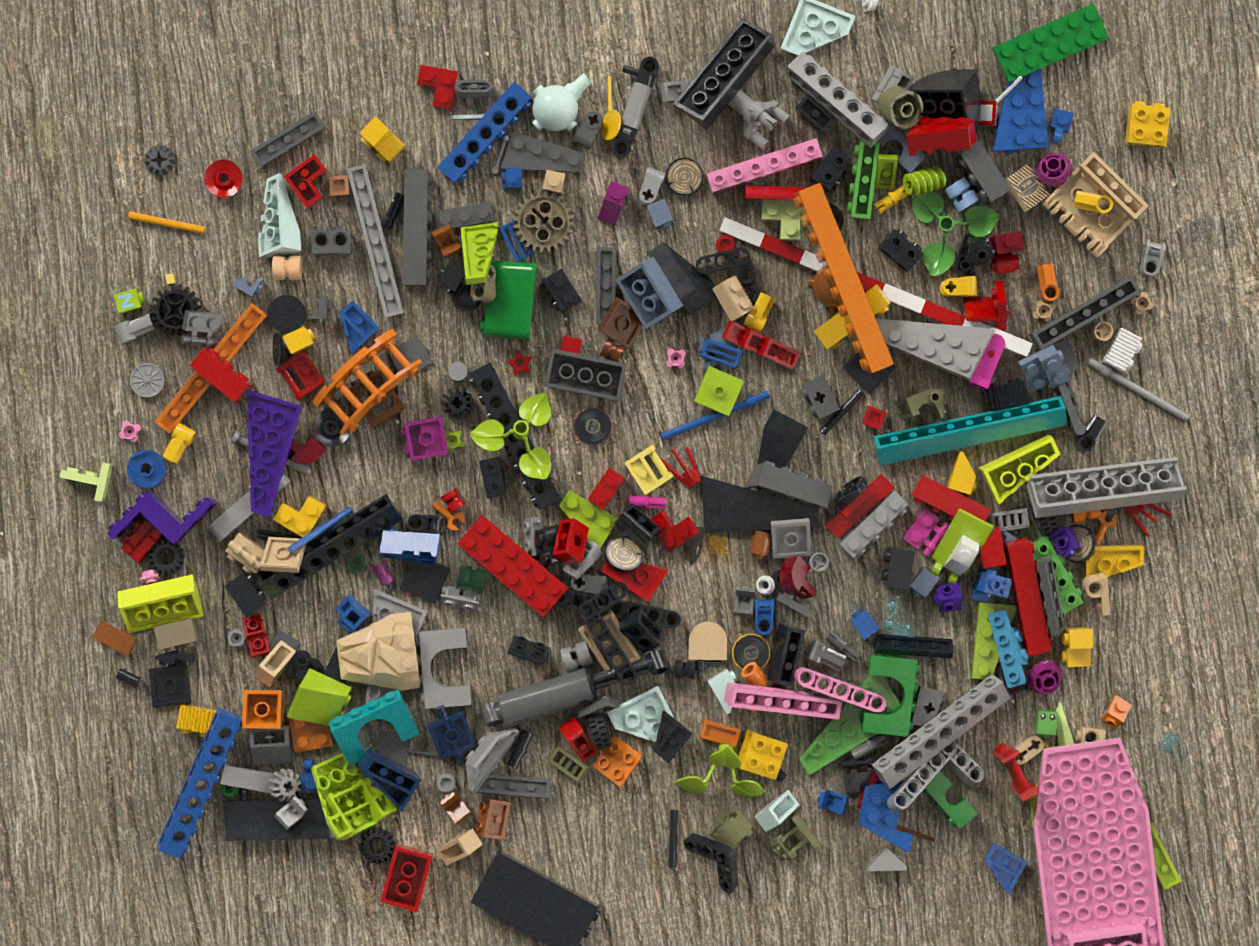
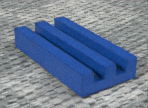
[500,221,533,262]
[700,338,742,369]

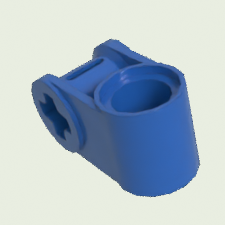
[754,598,774,635]

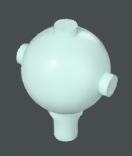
[532,73,592,132]

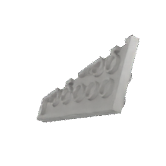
[366,589,428,704]

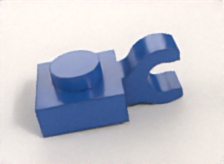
[1049,108,1074,144]
[300,759,318,794]

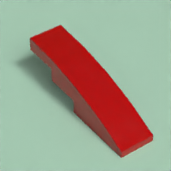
[721,320,801,370]

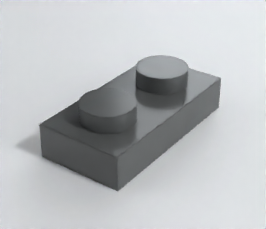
[775,592,813,619]
[577,696,620,720]

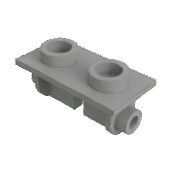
[523,516,543,556]
[440,586,481,611]

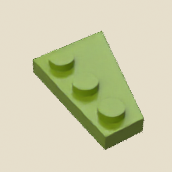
[559,490,618,549]

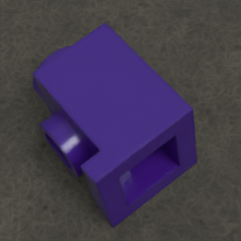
[1049,526,1081,558]

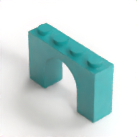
[329,689,420,766]

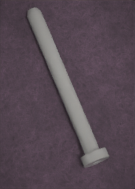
[231,431,311,475]

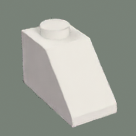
[944,535,980,576]

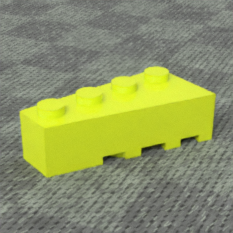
[979,435,1060,505]

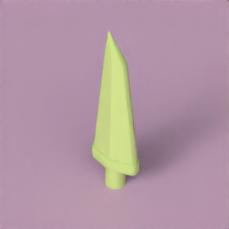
[1056,701,1075,746]

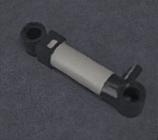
[612,56,659,159]

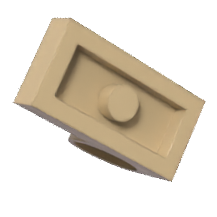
[1082,573,1110,616]

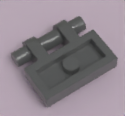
[181,310,223,348]

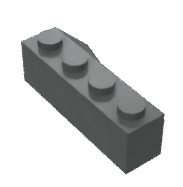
[744,461,833,509]

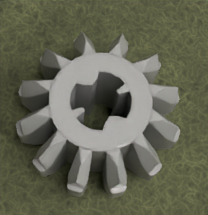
[268,769,302,802]

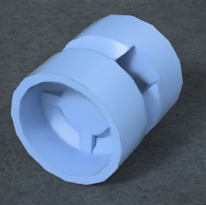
[944,177,979,213]

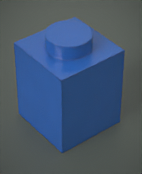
[849,609,880,640]

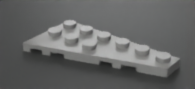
[875,318,995,381]

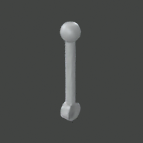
[491,135,510,174]

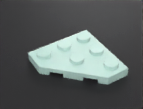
[781,0,855,56]
[607,686,674,742]

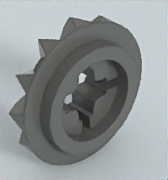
[144,145,175,176]

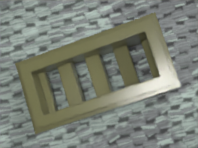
[548,745,591,783]

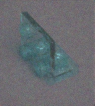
[885,595,915,637]

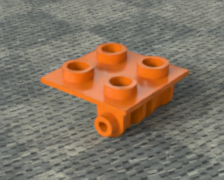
[592,735,643,788]

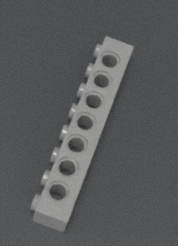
[872,674,1010,789]

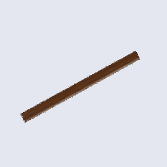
[896,825,935,842]

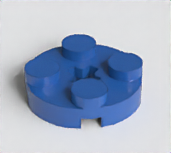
[127,450,166,488]

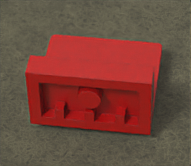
[963,281,1007,322]

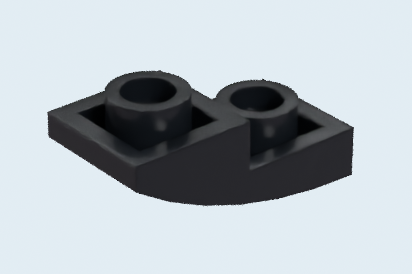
[953,233,978,276]
[155,652,199,667]

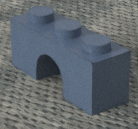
[878,123,926,174]

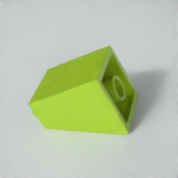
[286,668,352,726]

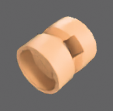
[272,255,302,281]

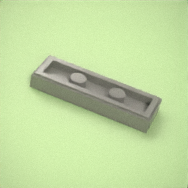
[219,765,275,793]

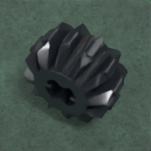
[441,387,474,419]

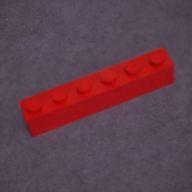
[1004,537,1053,656]

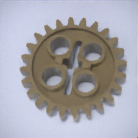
[512,190,575,253]

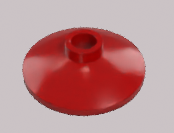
[204,159,243,198]

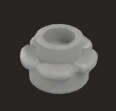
[227,628,246,647]

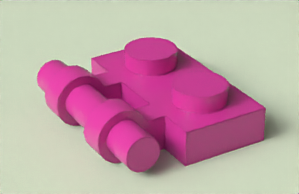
[902,507,949,557]

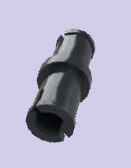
[507,730,534,769]

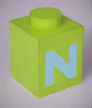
[113,288,145,314]

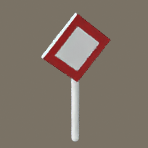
[979,76,1022,125]

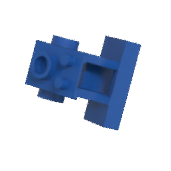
[971,565,1013,603]

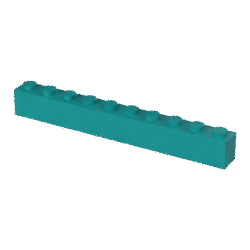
[873,396,1067,466]

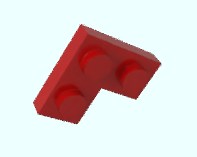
[417,65,458,110]
[651,510,699,553]

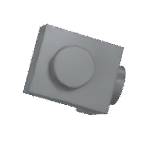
[660,79,690,103]
[274,796,308,830]

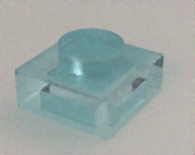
[1160,732,1180,753]

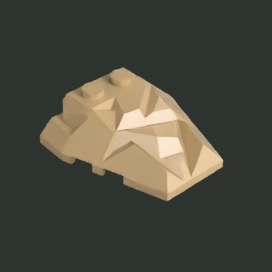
[336,612,420,690]

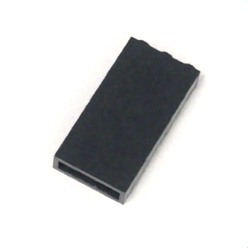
[470,850,601,946]

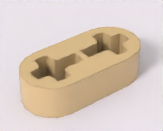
[1015,736,1044,765]

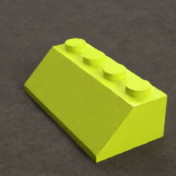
[118,574,204,633]

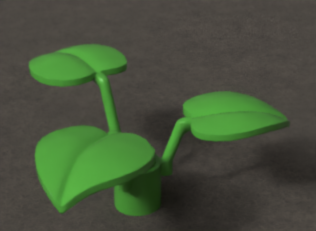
[912,191,1000,276]

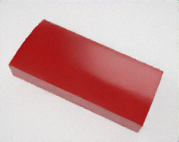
[744,184,808,201]

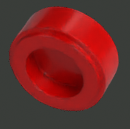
[716,235,735,254]

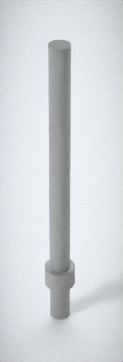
[1087,358,1190,422]

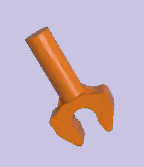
[432,501,465,531]
[1095,510,1117,546]

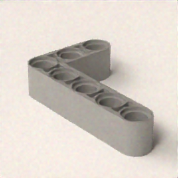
[887,741,984,812]

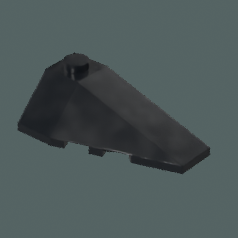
[647,242,717,316]
[757,409,808,495]

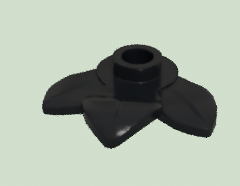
[285,650,324,684]

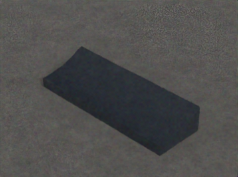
[673,18,776,130]
[225,798,336,841]

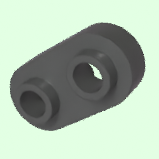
[455,80,493,99]

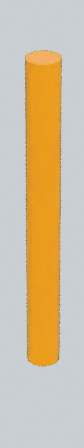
[128,211,205,234]

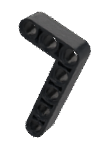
[576,582,637,686]

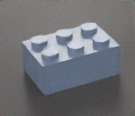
[616,257,683,329]

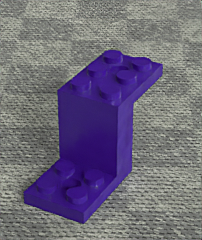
[107,492,218,544]

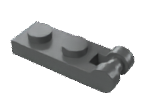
[1055,384,1086,436]

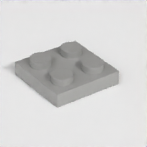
[771,518,812,559]

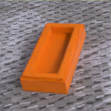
[699,719,741,748]

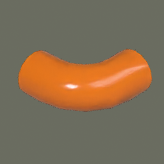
[741,662,768,714]

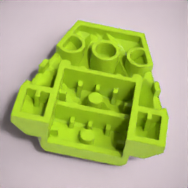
[311,753,397,841]

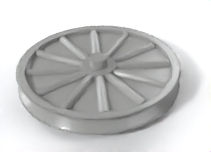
[130,363,165,398]

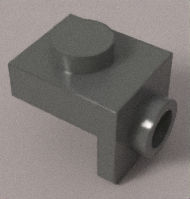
[307,295,332,323]
[733,586,755,617]

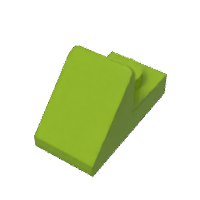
[875,154,898,189]

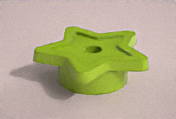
[445,430,464,454]

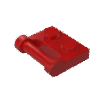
[276,350,326,401]

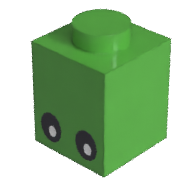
[1034,709,1058,738]

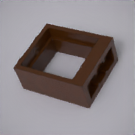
[349,368,406,429]

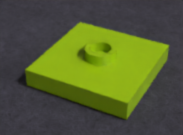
[694,366,744,416]

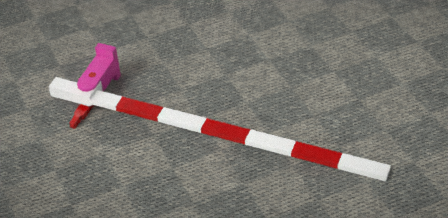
[719,217,1033,392]

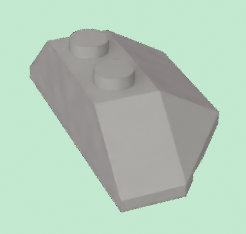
[465,729,520,795]

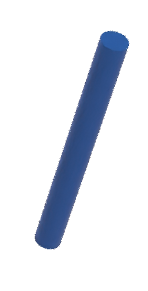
[287,507,353,554]

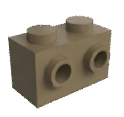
[154,618,199,653]

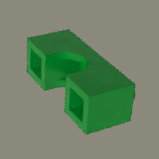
[922,771,978,829]

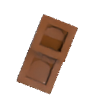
[93,620,138,656]

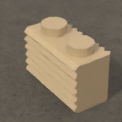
[713,276,754,321]

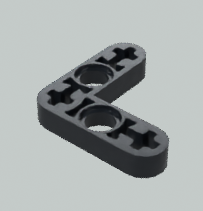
[695,247,759,302]
[684,833,739,894]

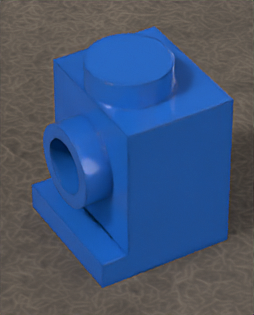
[502,168,522,189]

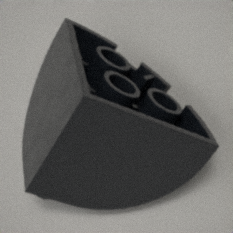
[908,69,981,133]

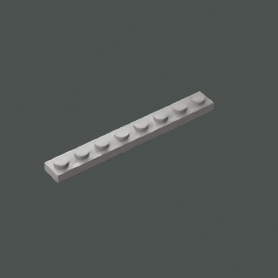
[347,164,404,318]

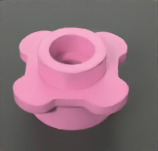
[666,348,686,368]
[119,421,141,442]
[140,570,161,585]

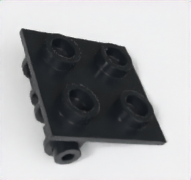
[507,636,550,666]

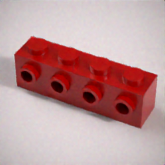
[911,475,991,521]

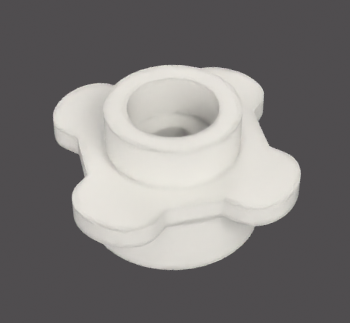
[862,0,878,12]

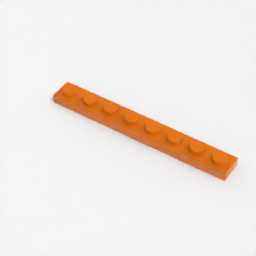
[154,302,267,434]

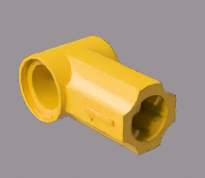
[1073,191,1113,215]
[743,293,775,333]
[163,423,196,464]

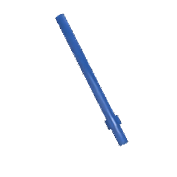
[661,391,770,440]

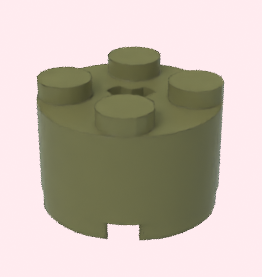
[877,86,923,129]
[708,806,753,850]

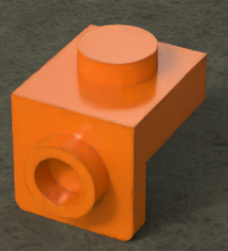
[1100,695,1132,729]

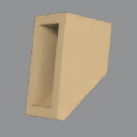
[254,640,296,687]
[437,828,483,866]

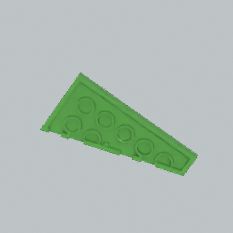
[799,674,900,775]

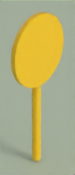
[601,76,621,141]

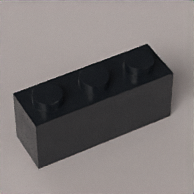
[767,623,805,686]

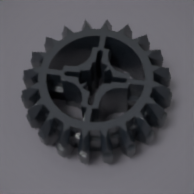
[150,284,202,336]

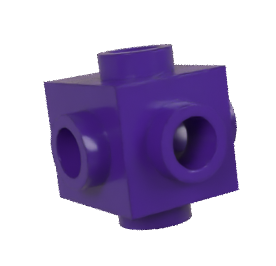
[933,583,962,613]

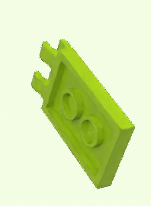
[931,508,993,584]

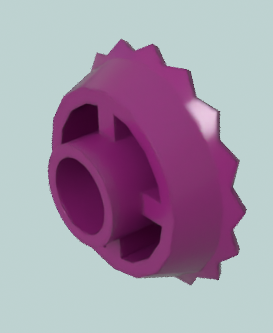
[1035,153,1073,187]
[1027,660,1063,695]

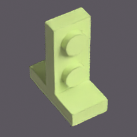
[60,463,113,502]

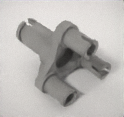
[728,90,791,150]

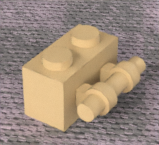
[225,532,264,574]

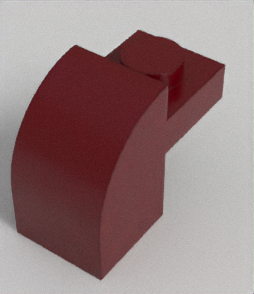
[290,437,327,464]
[779,555,817,599]

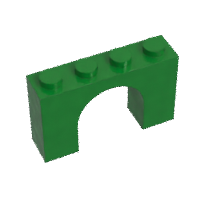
[861,654,920,737]

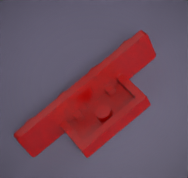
[826,474,894,538]

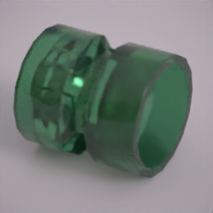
[456,564,488,594]

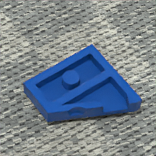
[339,300,380,354]
[984,843,1027,894]

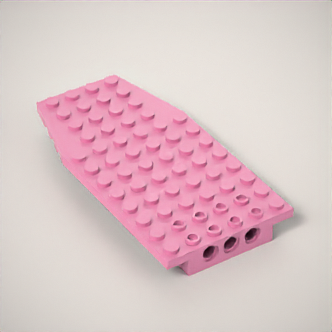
[1033,738,1164,946]

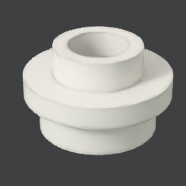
[756,575,775,595]

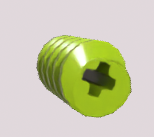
[903,166,946,196]

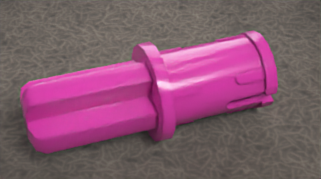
[628,495,667,510]

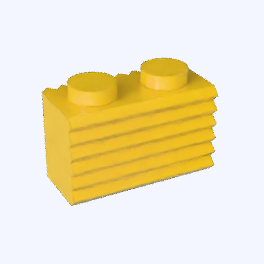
[176,704,216,737]

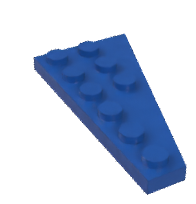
[991,35,1049,152]

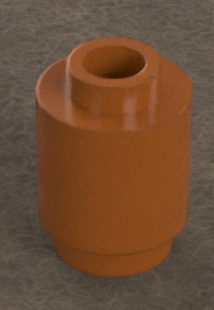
[749,531,771,560]

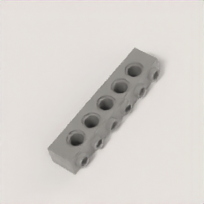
[785,51,888,148]

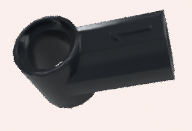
[1075,415,1108,452]

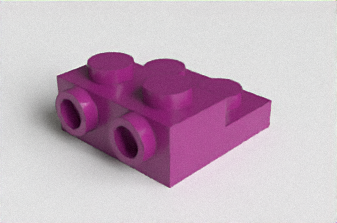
[401,416,449,461]

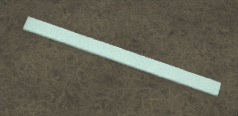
[453,114,504,119]

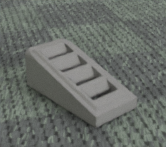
[988,508,1030,532]
[563,538,602,579]

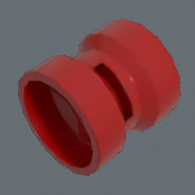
[440,488,466,514]

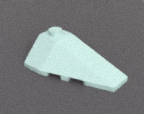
[258,174,301,258]

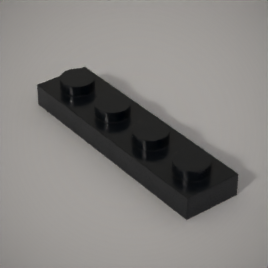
[875,634,953,658]

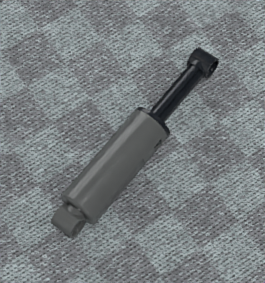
[481,650,669,728]

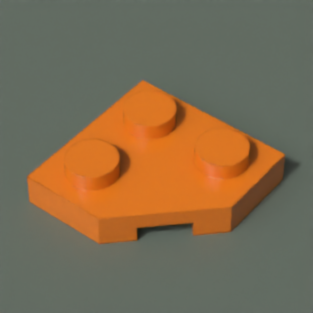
[289,718,333,753]

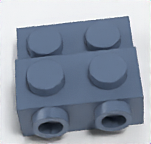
[1018,345,1071,392]

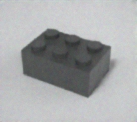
[956,141,1011,205]

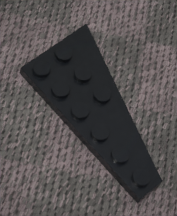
[701,476,819,533]

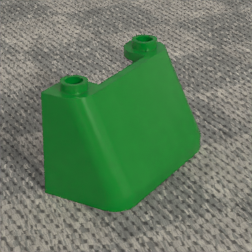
[480,260,537,342]

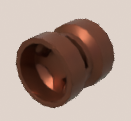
[600,338,625,362]

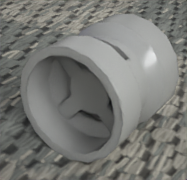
[809,552,829,572]

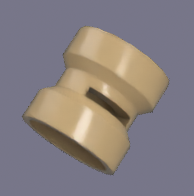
[1091,322,1113,341]

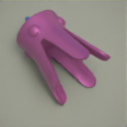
[369,559,395,588]

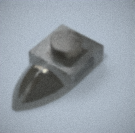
[683,526,704,565]

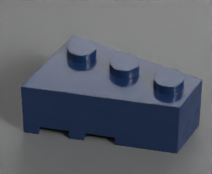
[358,748,421,812]

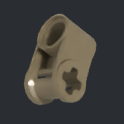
[471,264,496,303]

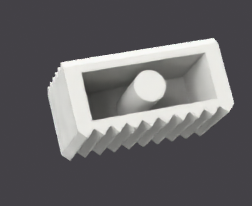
[1102,328,1142,373]

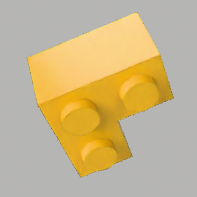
[360,116,406,163]
[273,496,327,537]
[1060,627,1093,667]

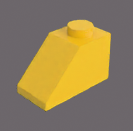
[282,327,316,355]
[947,451,978,495]

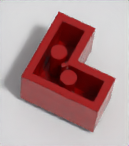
[283,154,328,209]

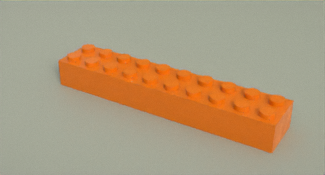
[793,183,894,373]

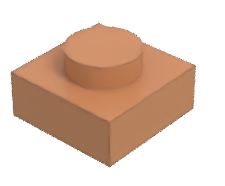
[329,175,350,196]

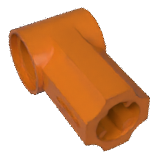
[1036,263,1060,303]

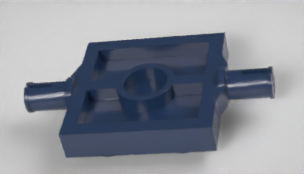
[427,705,476,766]

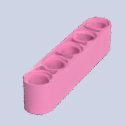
[794,667,886,712]

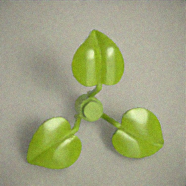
[470,393,551,480]
[674,744,765,797]

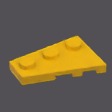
[1085,545,1144,578]

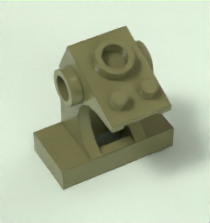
[896,389,946,420]
[770,812,821,861]

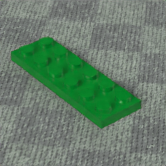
[991,4,1109,83]

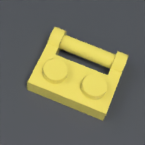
[625,445,674,495]

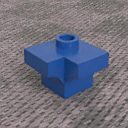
[336,594,371,634]

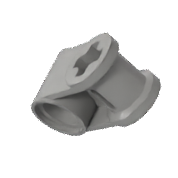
[639,167,666,206]
[1139,239,1166,278]

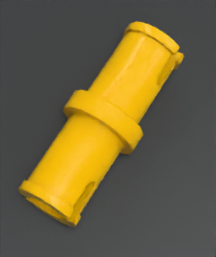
[873,185,908,214]

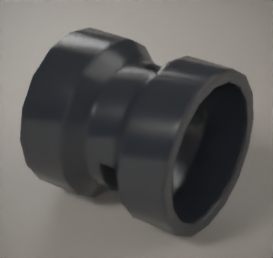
[675,660,695,679]

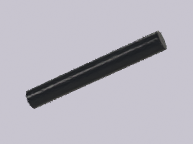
[820,389,864,436]
[669,809,678,868]

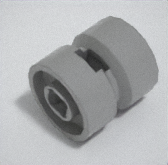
[560,641,593,672]

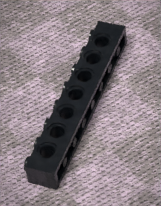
[468,363,561,510]
[256,494,402,600]

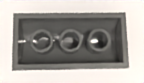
[544,348,627,401]

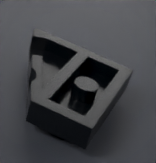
[654,710,693,763]

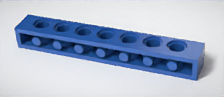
[157,707,242,858]

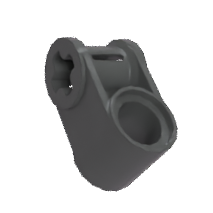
[572,111,602,150]
[570,574,608,595]

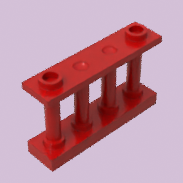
[991,743,1040,801]

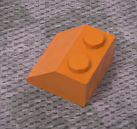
[242,690,285,729]

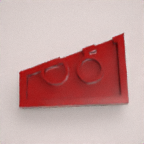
[600,562,669,602]

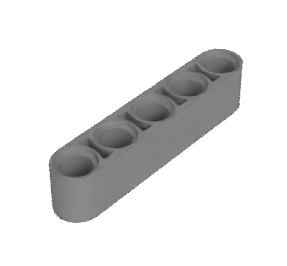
[207,473,291,543]

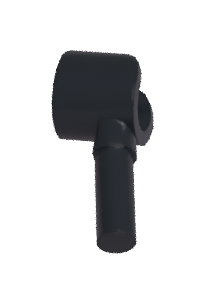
[695,660,722,672]

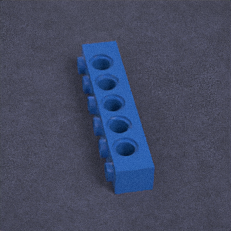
[437,81,532,184]

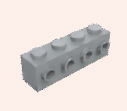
[838,490,908,558]

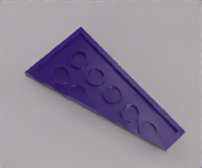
[246,389,303,517]

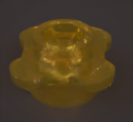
[708,535,729,555]

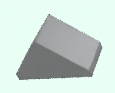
[867,846,907,872]

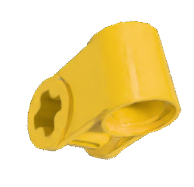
[939,276,978,297]

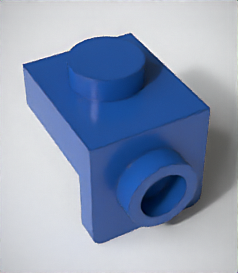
[817,789,850,814]

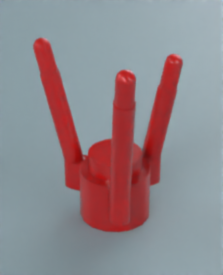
[661,448,701,488]
[1123,503,1171,537]

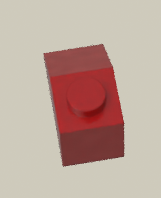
[978,527,1008,569]
[559,717,599,762]

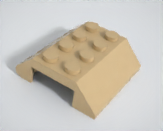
[1042,152,1149,258]

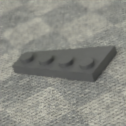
[501,132,585,173]

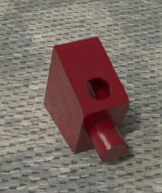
[987,231,1025,256]

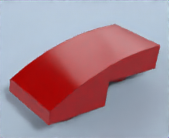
[242,614,271,658]

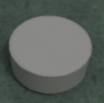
[448,362,468,381]
[437,773,456,793]

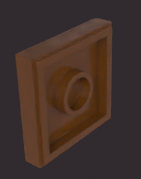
[597,297,643,350]

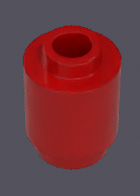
[990,253,1020,275]

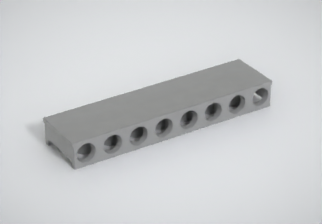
[1026,457,1187,518]

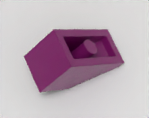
[598,181,629,225]

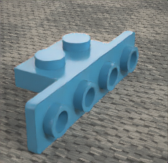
[988,609,1028,688]

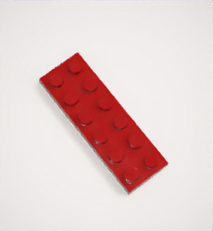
[457,515,569,618]

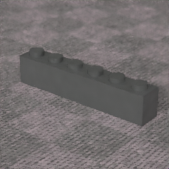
[403,169,432,286]
[1029,275,1141,351]

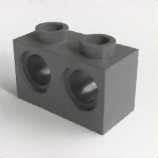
[311,227,352,255]

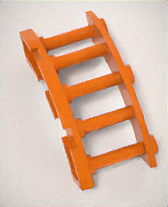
[312,329,422,435]

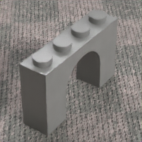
[416,627,472,709]

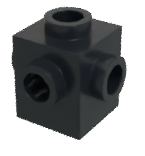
[963,237,995,266]

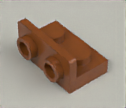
[475,796,511,840]

